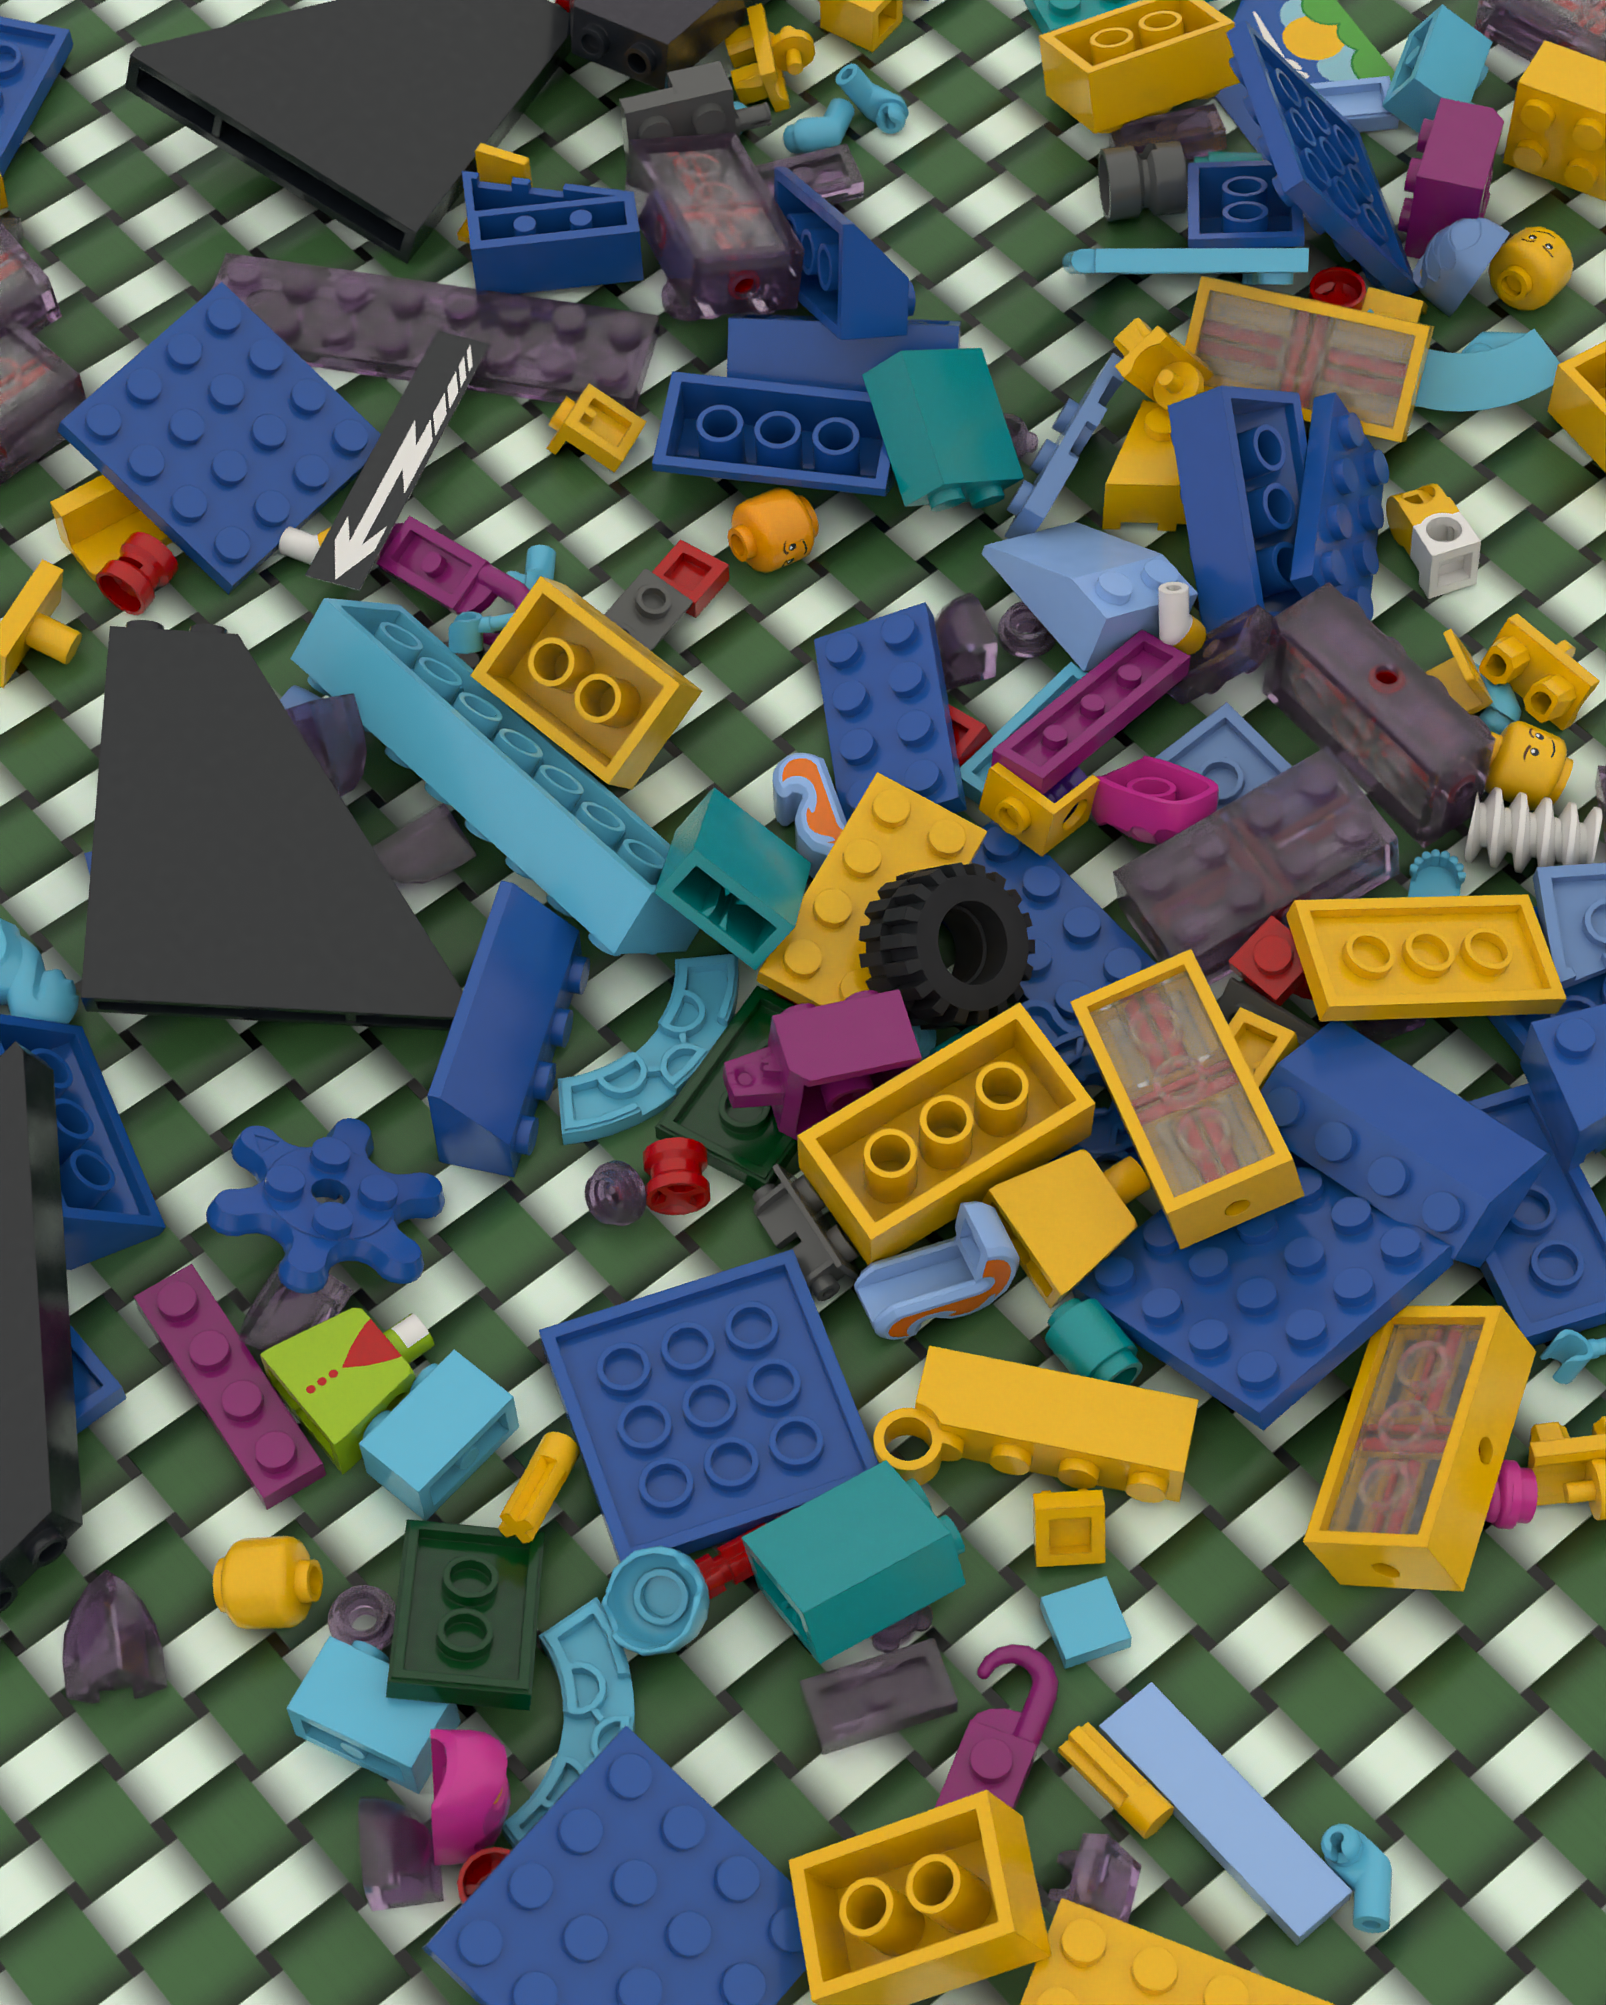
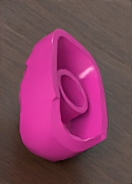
[1091,755,1219,846]
[430,1729,511,1866]

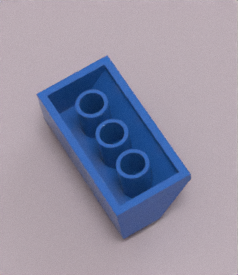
[773,166,916,340]
[727,313,961,392]
[652,371,896,496]
[1168,386,1325,641]
[427,881,590,1177]
[0,1014,166,1270]
[1260,1021,1551,1268]

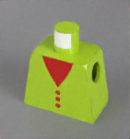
[260,1308,435,1475]

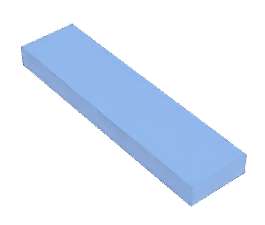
[1098,1682,1352,1946]

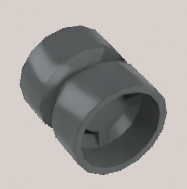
[1098,140,1188,221]

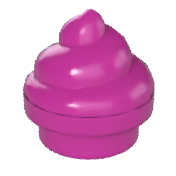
[1485,1459,1538,1529]

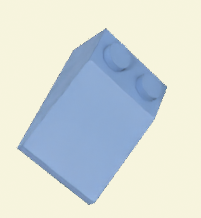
[982,522,1198,672]

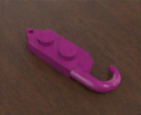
[376,516,530,646]
[935,1644,1059,1810]

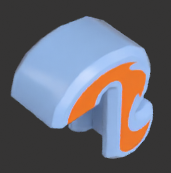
[772,753,847,879]
[854,1201,1020,1340]

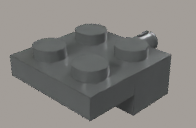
[619,61,772,197]

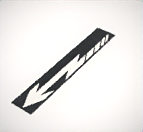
[305,330,490,590]

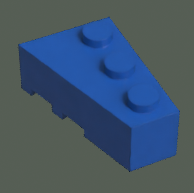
[462,171,644,298]
[1520,1004,1606,1172]

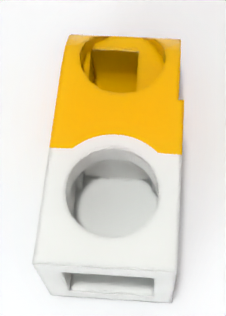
[1386,483,1481,599]

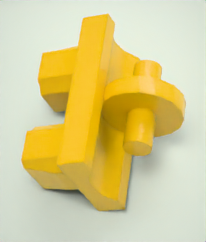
[725,3,815,113]
[1113,317,1214,411]
[1479,613,1600,731]
[1528,1416,1606,1521]

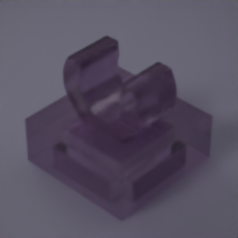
[1048,1833,1142,1923]

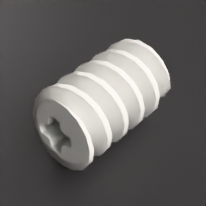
[1464,787,1603,873]

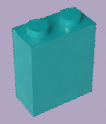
[862,348,1024,512]
[654,787,812,970]
[741,1460,966,1664]

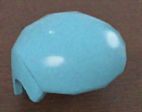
[601,1546,710,1656]

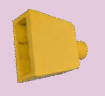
[981,1149,1150,1309]

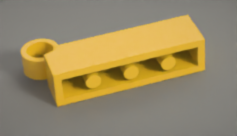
[873,1345,1199,1503]

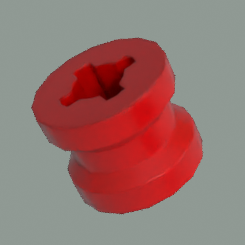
[643,1137,710,1215]

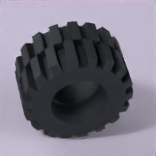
[859,862,1035,1030]

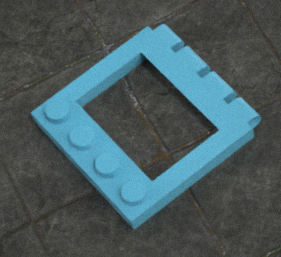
[1062,248,1309,285]

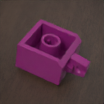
[1397,98,1504,259]
[723,989,922,1140]

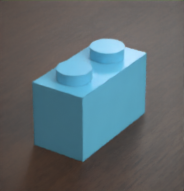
[1382,4,1492,133]
[359,1349,519,1521]
[286,1636,461,1794]

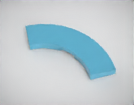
[1367,309,1560,412]
[558,954,739,1145]
[501,1597,635,1848]

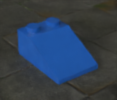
[1188,160,1304,248]

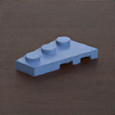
[1004,353,1125,539]
[1155,702,1330,870]
[1533,862,1606,989]

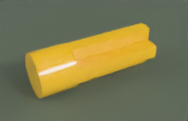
[498,1432,580,1543]
[1058,1722,1175,1839]

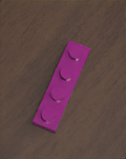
[991,629,1191,795]
[133,1264,326,1510]

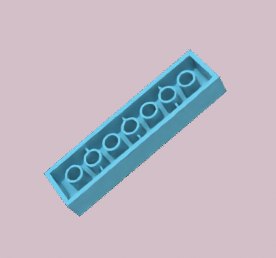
[290,598,700,956]

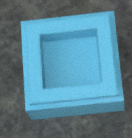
[1040,1576,1132,1669]

